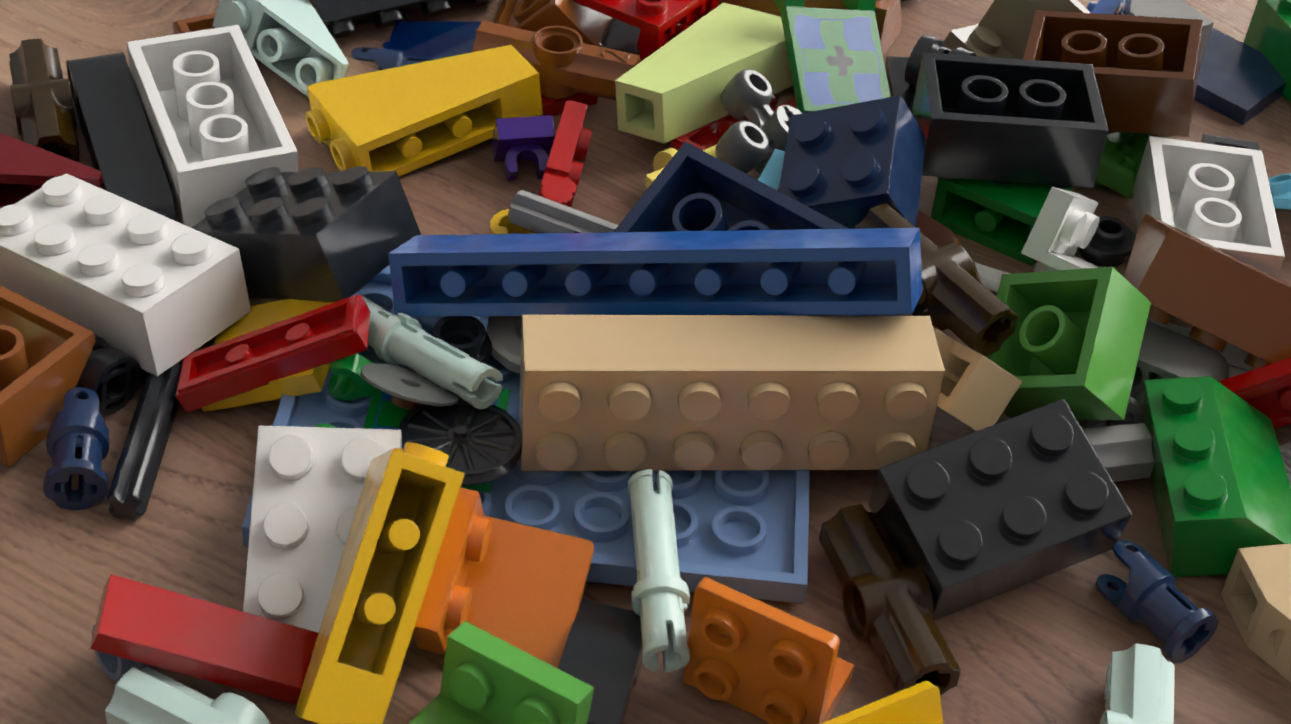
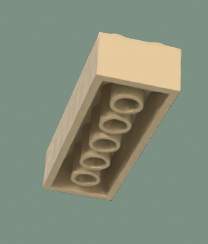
[519,315,945,471]

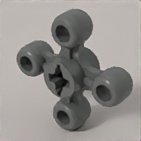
[715,69,802,175]

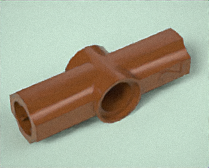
[472,21,642,101]

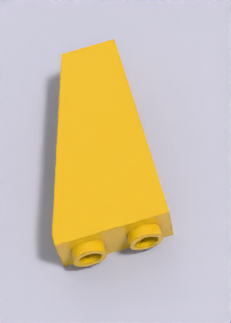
[305,45,543,177]
[294,442,465,724]

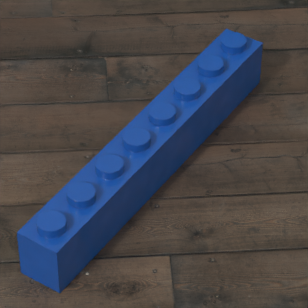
[388,228,922,316]

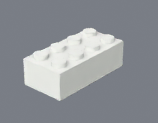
[127,25,299,228]
[0,173,251,377]

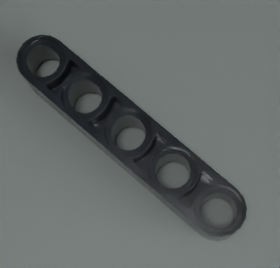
[66,52,177,221]

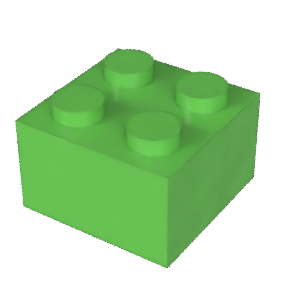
[986,266,1151,420]

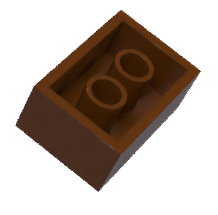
[1023,10,1203,138]

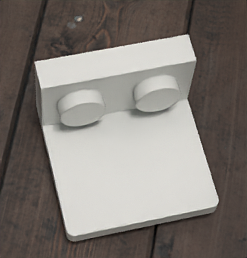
[1021,187,1099,272]

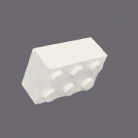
[1132,136,1285,277]

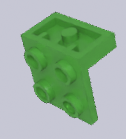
[408,621,594,724]

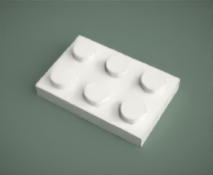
[243,425,402,633]

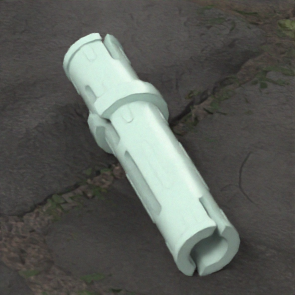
[363,297,503,409]
[627,469,690,672]

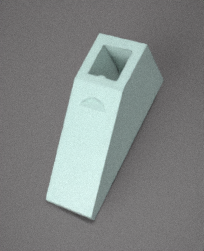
[212,0,349,98]

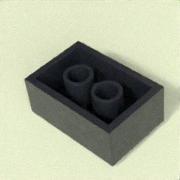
[912,52,1109,188]
[192,166,421,302]
[868,399,1132,621]

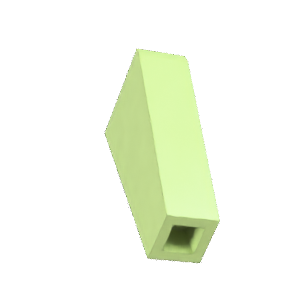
[615,2,793,144]

